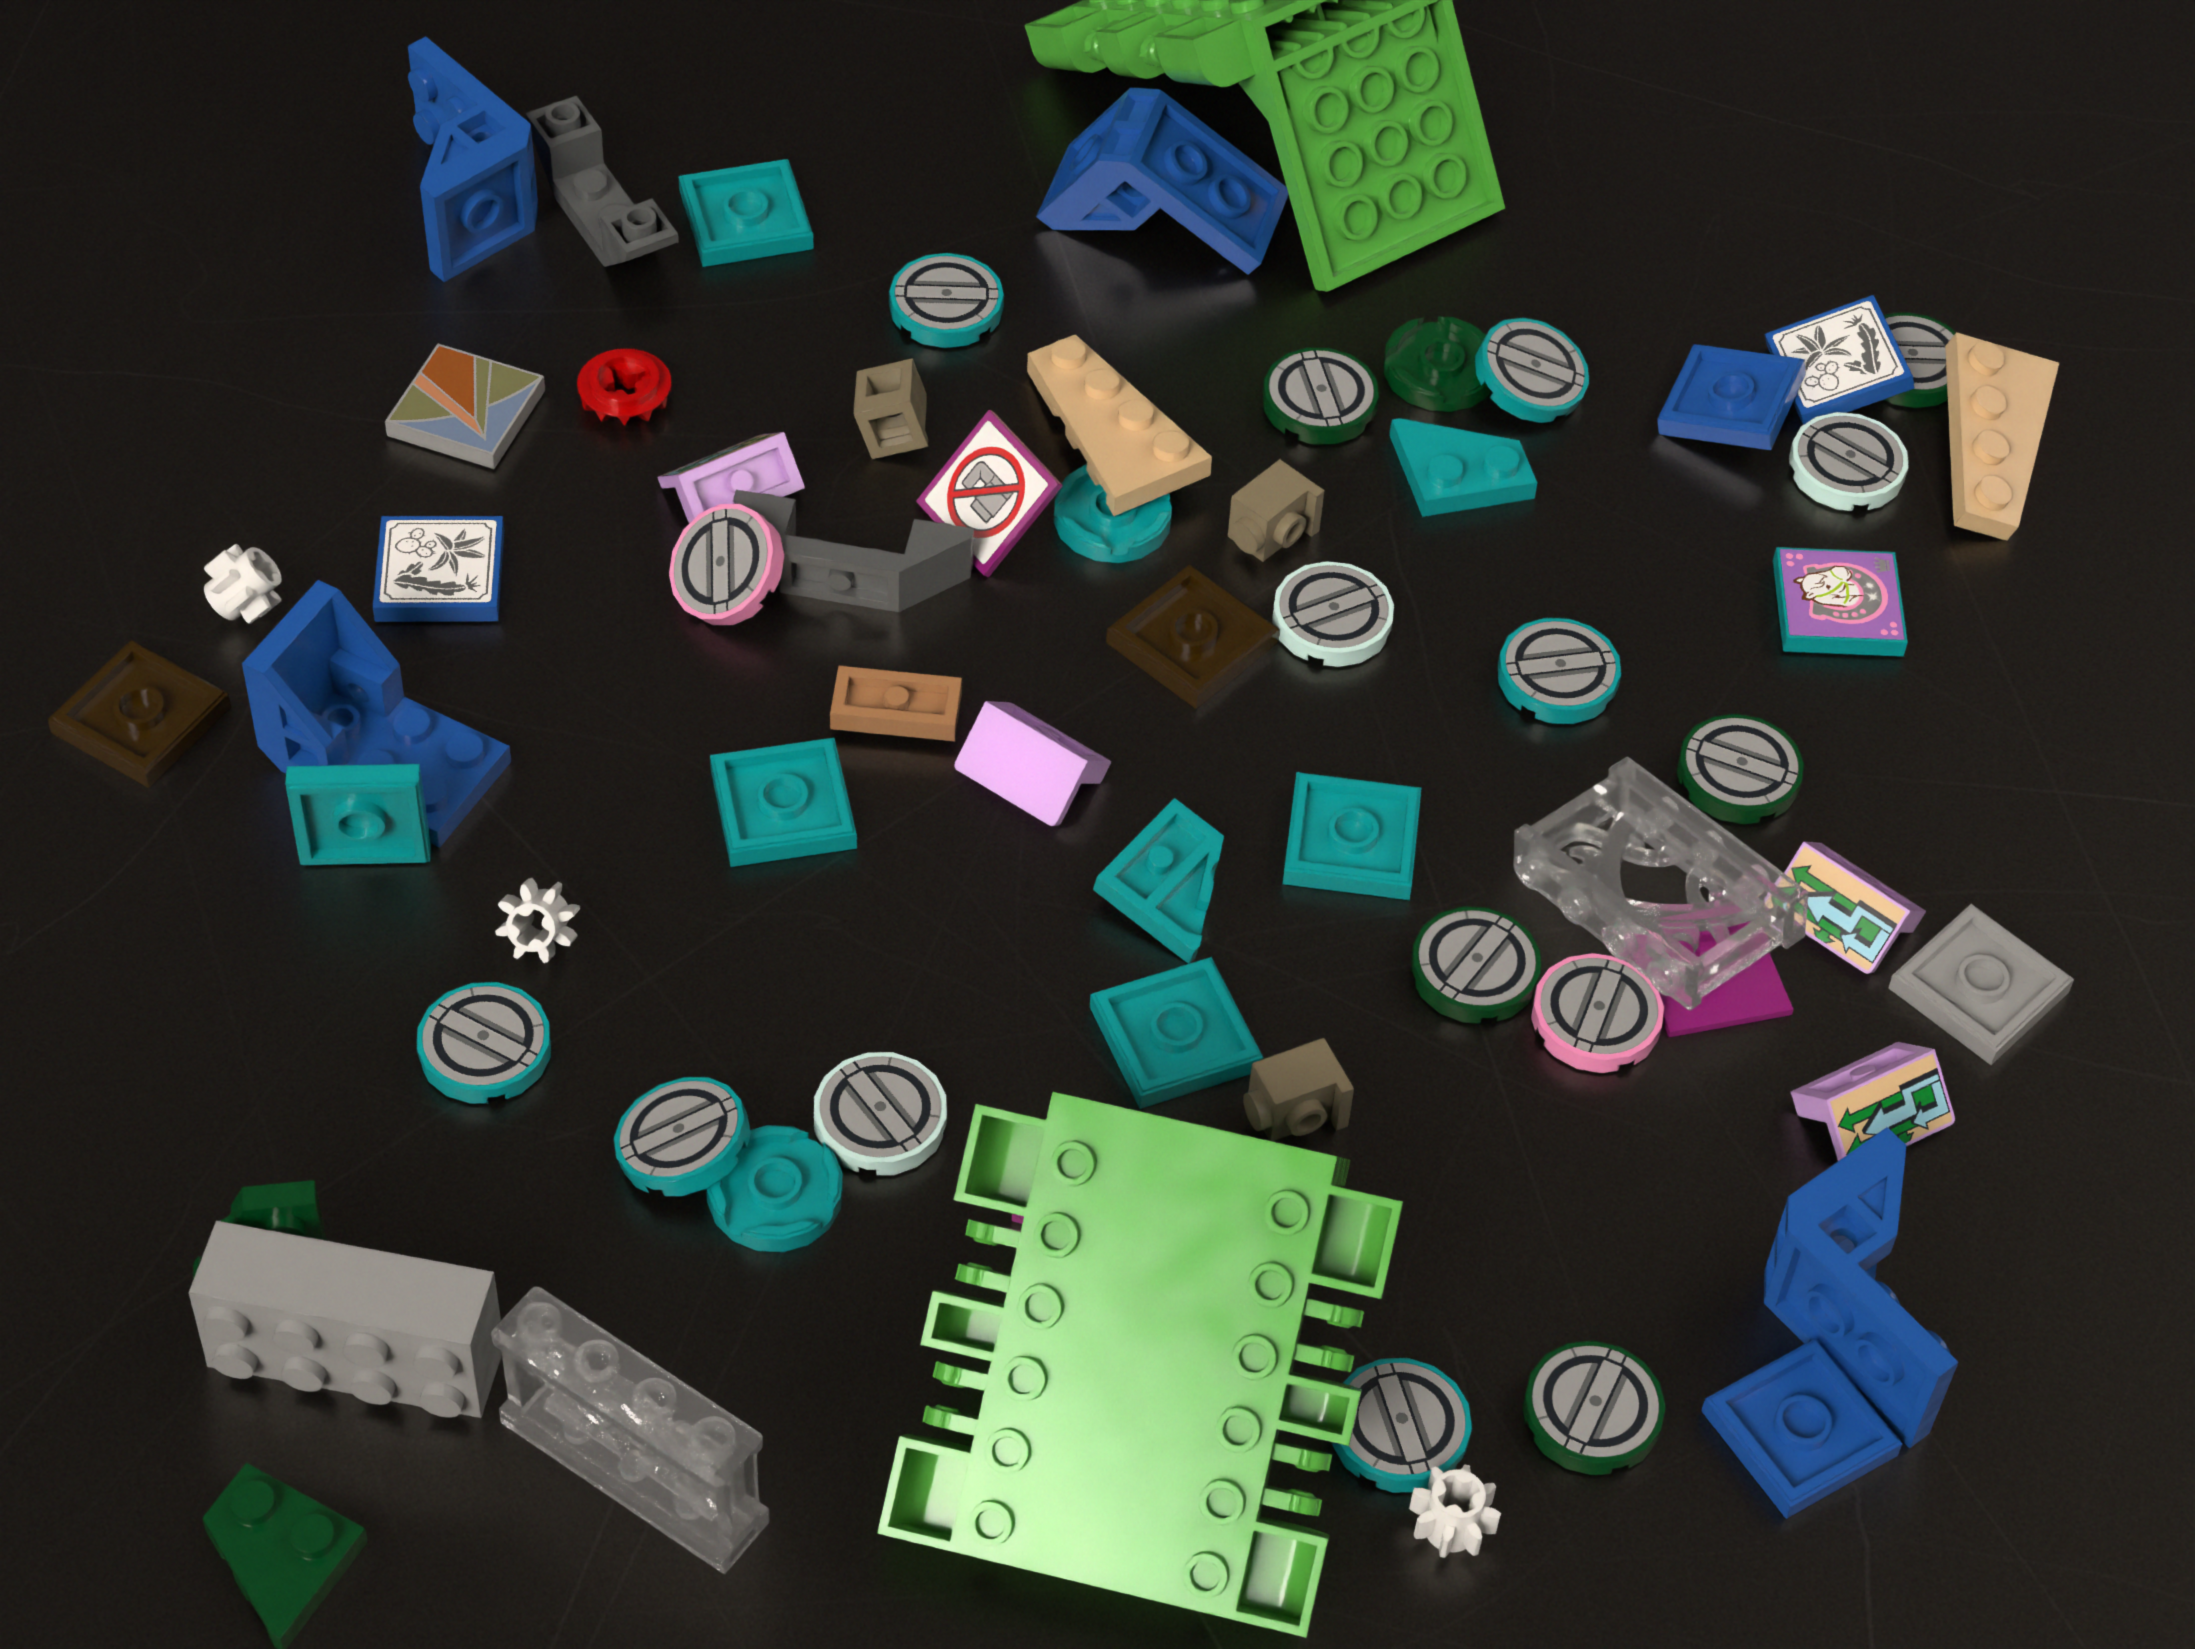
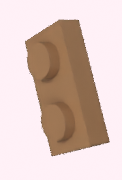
[830,666,962,741]

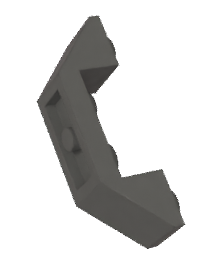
[525,96,679,267]
[733,489,974,613]

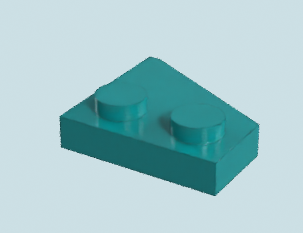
[1389,418,1538,517]
[1093,798,1224,964]

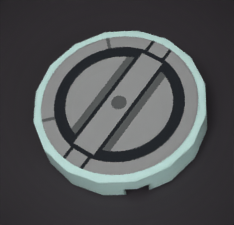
[1789,412,1908,511]
[1272,561,1394,667]
[814,1052,947,1175]

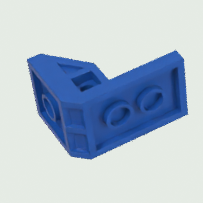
[408,36,539,282]
[1036,88,1289,274]
[242,580,511,848]
[1764,1127,1959,1448]

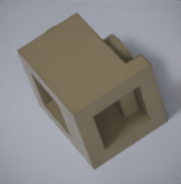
[854,358,929,459]
[1228,459,1324,562]
[1243,1038,1354,1141]

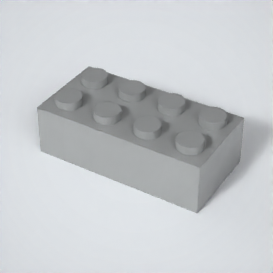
[189,1221,505,1418]

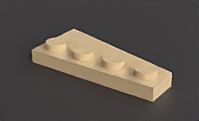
[1945,332,2059,541]
[1027,334,1212,516]

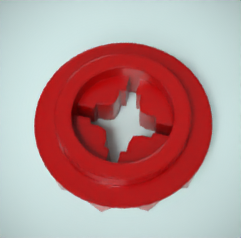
[577,349,672,426]

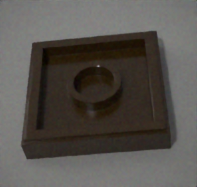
[1106,564,1280,709]
[48,640,231,788]

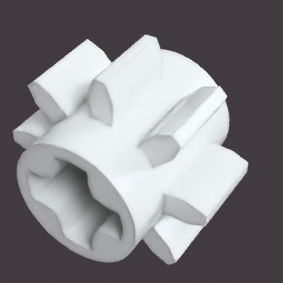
[204,544,282,624]
[495,878,580,963]
[1409,1464,1501,1558]

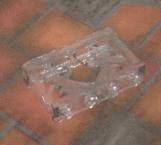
[1513,756,1809,1010]
[491,1287,769,1575]

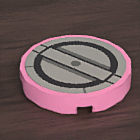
[669,504,784,625]
[1531,953,1664,1073]

